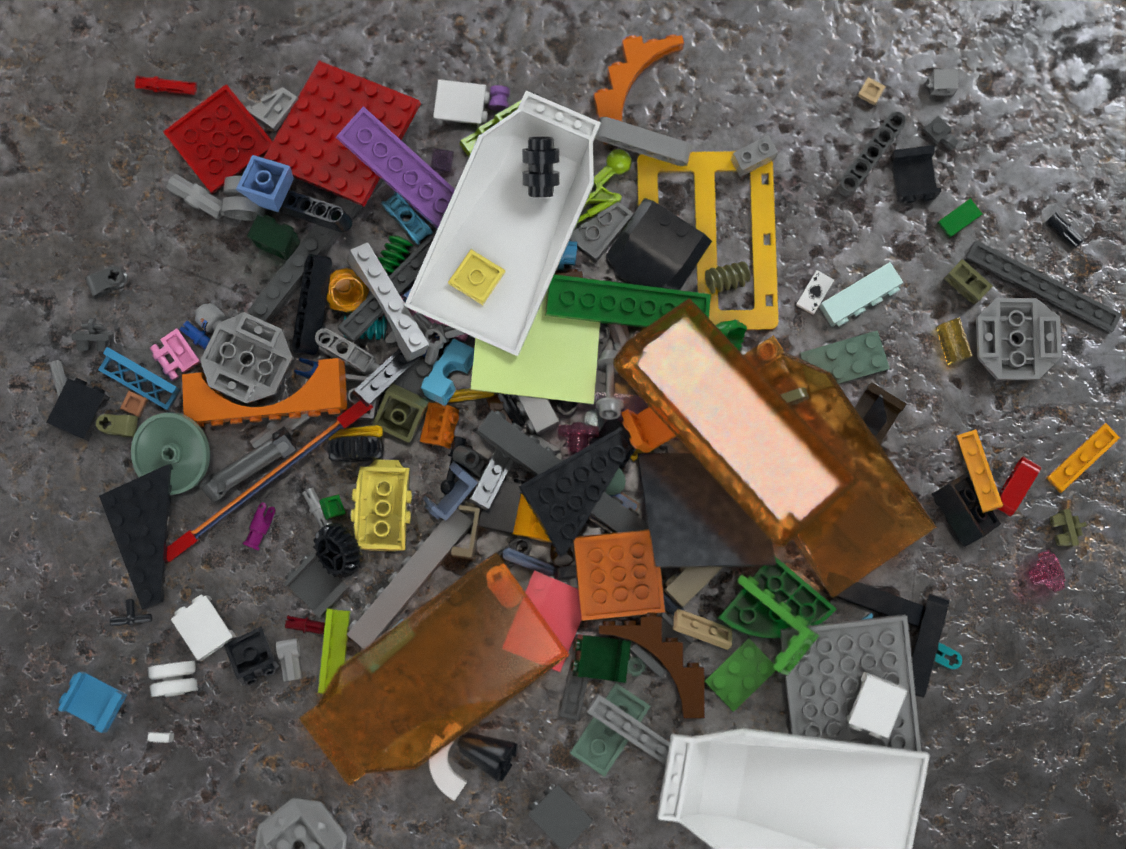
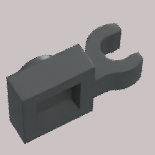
[923,116,959,151]

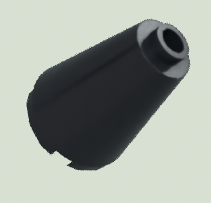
[457,732,518,782]

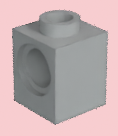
[927,69,958,95]

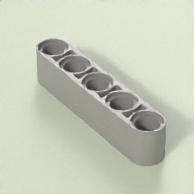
[596,117,692,166]

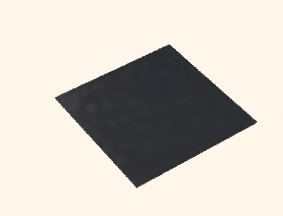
[638,453,776,567]

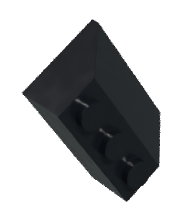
[932,472,1001,547]

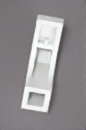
[429,723,467,801]

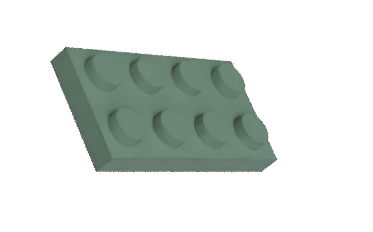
[799,330,890,393]
[570,683,651,777]

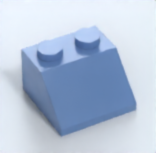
[236,155,294,212]

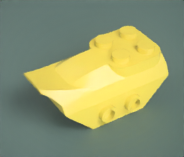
[351,460,412,552]

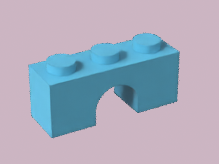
[421,339,474,406]

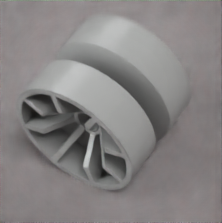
[221,176,265,221]

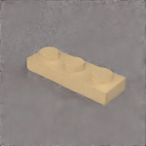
[673,609,732,650]

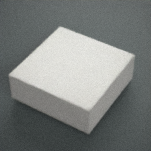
[148,732,174,743]

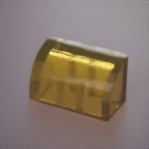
[935,317,973,365]

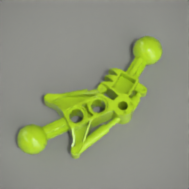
[574,149,632,230]

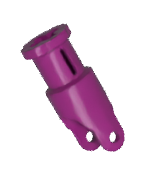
[243,502,276,551]

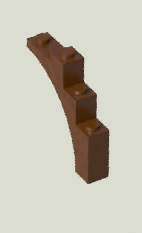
[599,613,705,718]

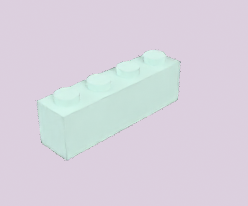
[819,262,903,327]

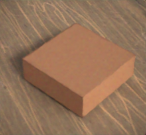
[120,391,148,418]

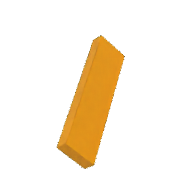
[1046,423,1120,493]
[957,429,1003,513]

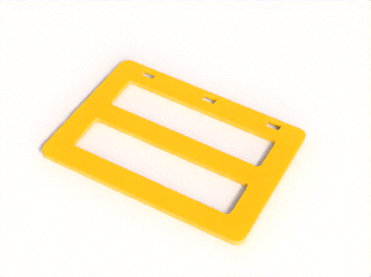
[637,151,779,332]

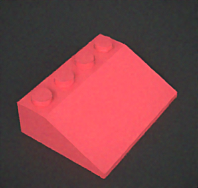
[502,570,582,672]

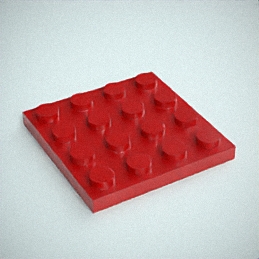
[163,84,272,194]

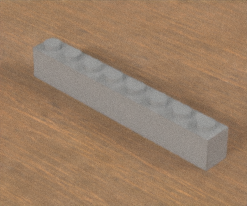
[346,509,473,651]

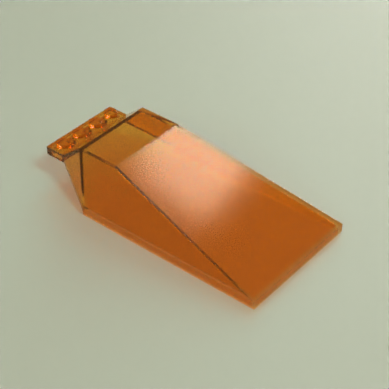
[705,335,936,598]
[299,552,570,786]

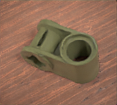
[96,414,138,438]

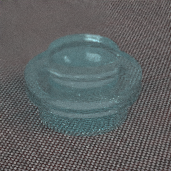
[584,409,605,429]

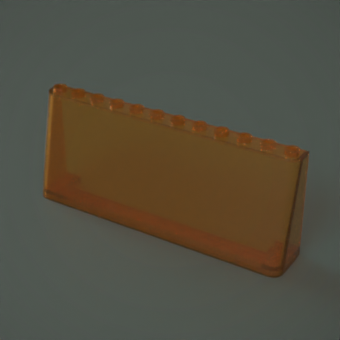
[613,298,859,547]

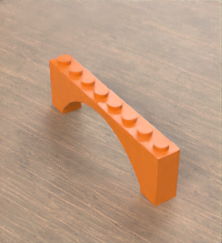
[182,358,347,428]

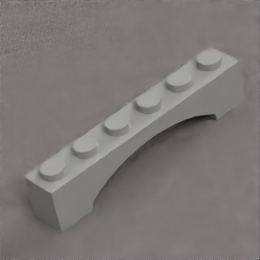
[347,242,429,362]

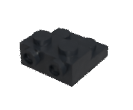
[224,626,280,686]

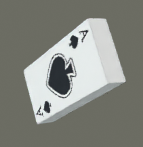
[796,270,834,315]

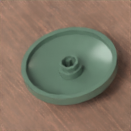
[131,412,210,495]

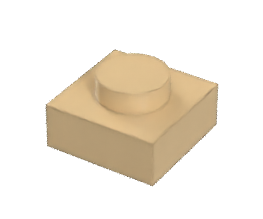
[858,77,886,105]

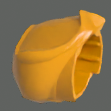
[326,268,370,313]

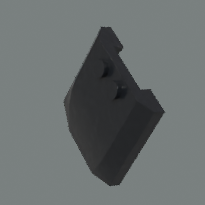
[606,198,712,290]

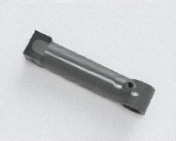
[199,427,296,502]

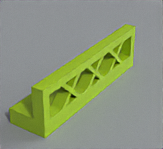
[318,609,351,694]

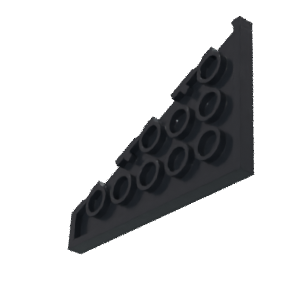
[518,426,633,558]
[99,464,173,610]

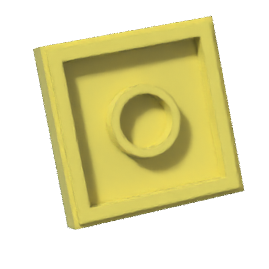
[448,249,505,305]

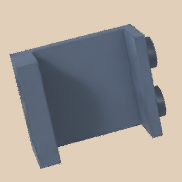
[422,461,478,521]

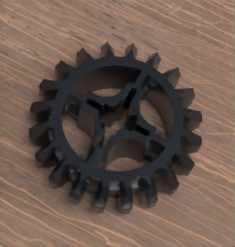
[327,436,383,462]
[313,523,363,579]

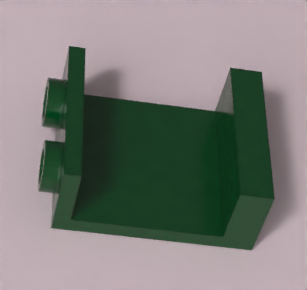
[571,634,631,683]

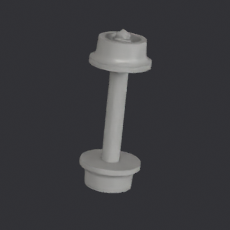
[596,350,624,419]

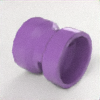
[488,86,510,111]

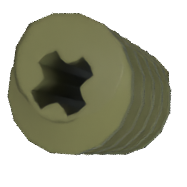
[705,261,751,294]

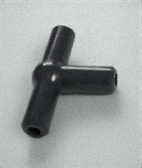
[109,599,152,626]

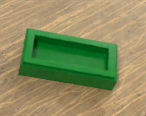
[937,198,982,238]

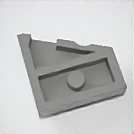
[246,87,299,131]

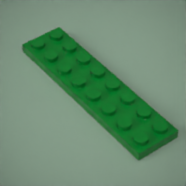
[545,274,711,335]

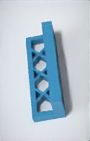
[98,347,181,410]

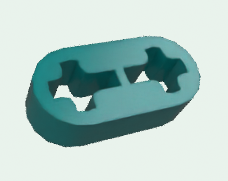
[934,642,962,669]

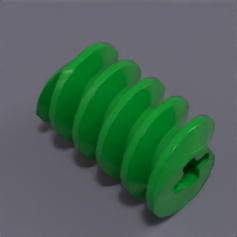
[378,235,413,277]

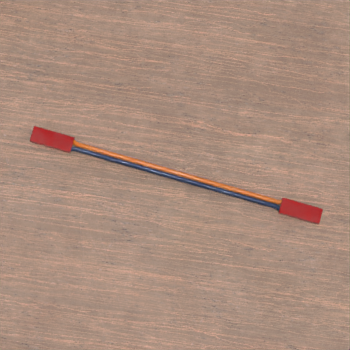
[167,401,374,562]

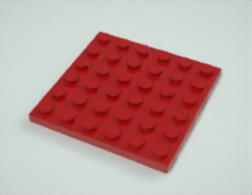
[264,61,421,207]

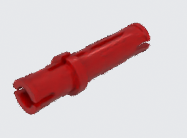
[135,76,197,95]

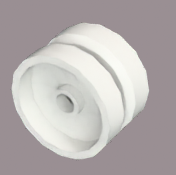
[148,661,198,697]

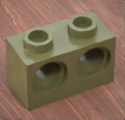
[944,259,993,305]

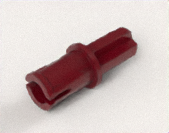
[285,615,325,635]

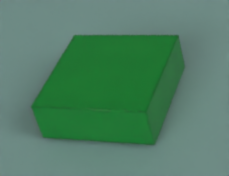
[319,494,346,520]

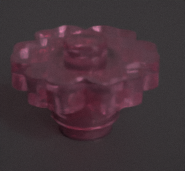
[558,422,599,453]
[1028,550,1066,592]

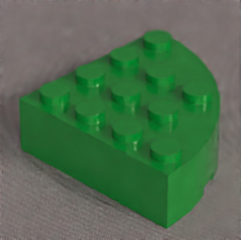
[717,556,837,638]

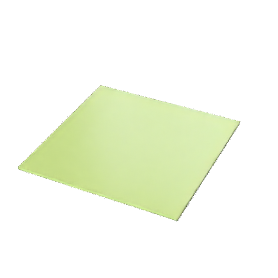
[470,290,600,404]

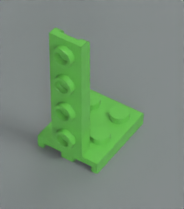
[738,575,819,676]

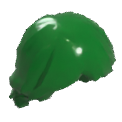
[711,319,747,358]

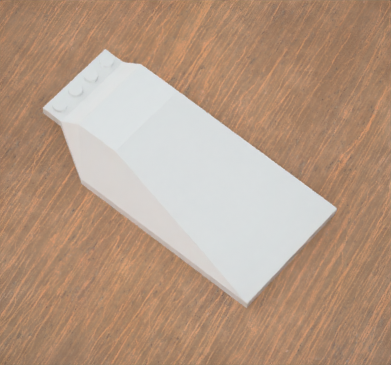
[404,91,601,356]
[657,729,930,849]

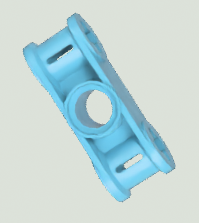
[381,191,433,246]

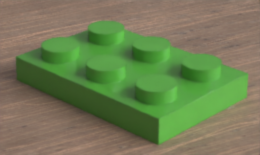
[704,638,776,712]

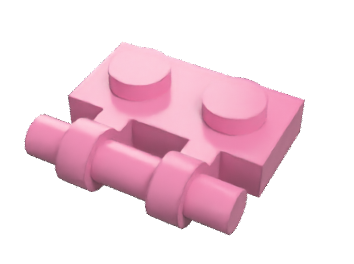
[150,328,201,381]

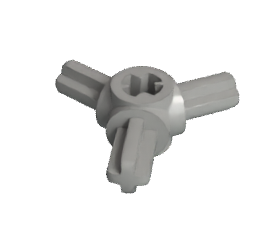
[413,312,465,365]

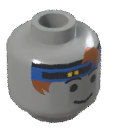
[195,303,226,333]

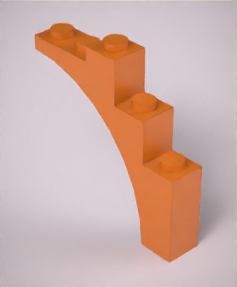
[593,34,684,144]

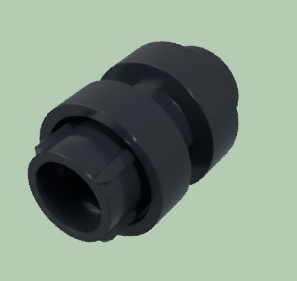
[522,137,560,198]

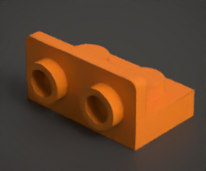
[420,402,459,449]

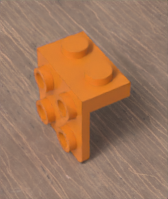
[621,399,680,453]

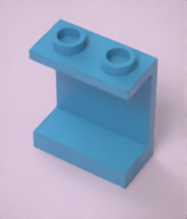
[58,672,127,733]

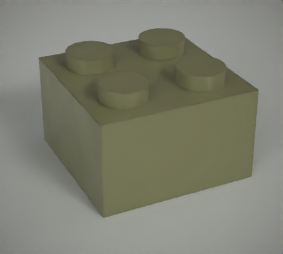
[372,384,430,443]

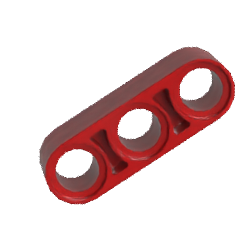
[998,456,1041,517]

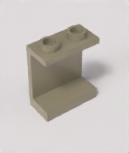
[451,502,481,560]

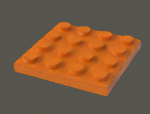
[574,529,665,621]

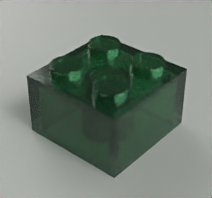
[247,215,300,261]

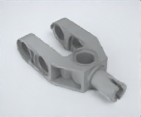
[315,328,381,376]

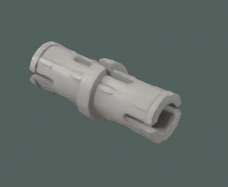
[302,487,332,529]

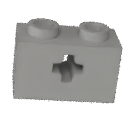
[731,135,778,177]

